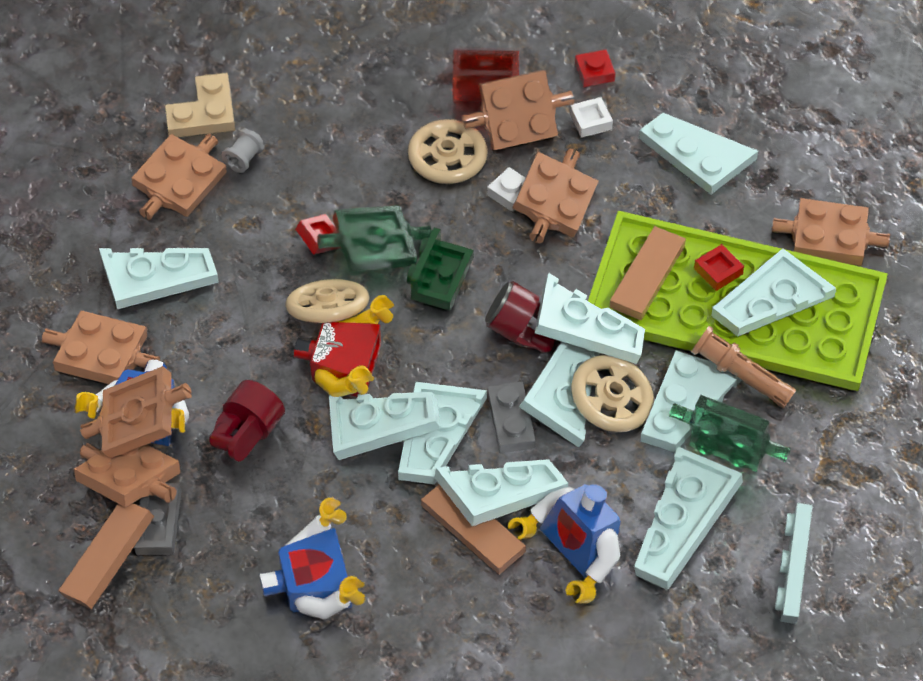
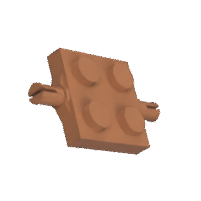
[462,70,574,150]
[132,134,226,220]
[512,149,598,243]
[772,198,890,266]
[42,311,160,384]
[80,366,192,458]
[74,443,180,507]

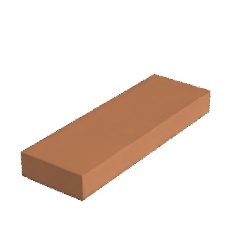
[609,226,686,321]
[421,485,526,575]
[59,503,154,610]

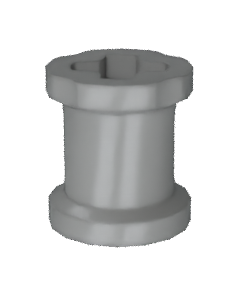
[221,128,265,173]

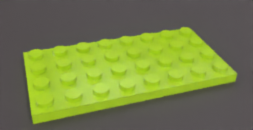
[588,211,888,391]

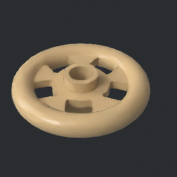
[408,119,488,184]
[285,279,369,323]
[571,355,654,432]

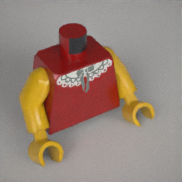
[294,295,394,397]

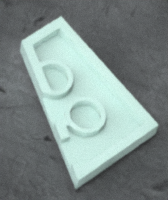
[639,113,758,195]
[99,248,219,309]
[711,249,836,336]
[535,273,645,364]
[398,382,487,484]
[329,392,441,460]
[435,459,568,526]
[775,503,813,624]

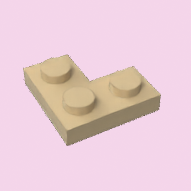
[165,73,235,137]

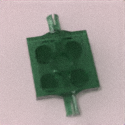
[317,205,432,272]
[669,395,791,472]

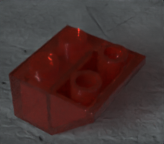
[453,48,519,101]

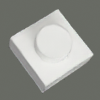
[570,97,613,138]
[487,167,525,212]

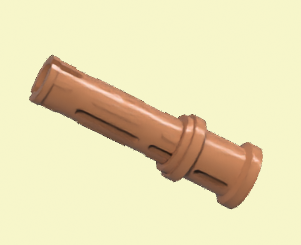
[691,326,796,408]

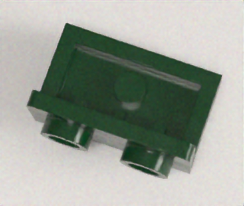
[407,227,474,310]

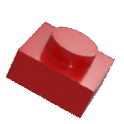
[575,49,615,87]
[295,214,344,255]
[694,244,744,291]

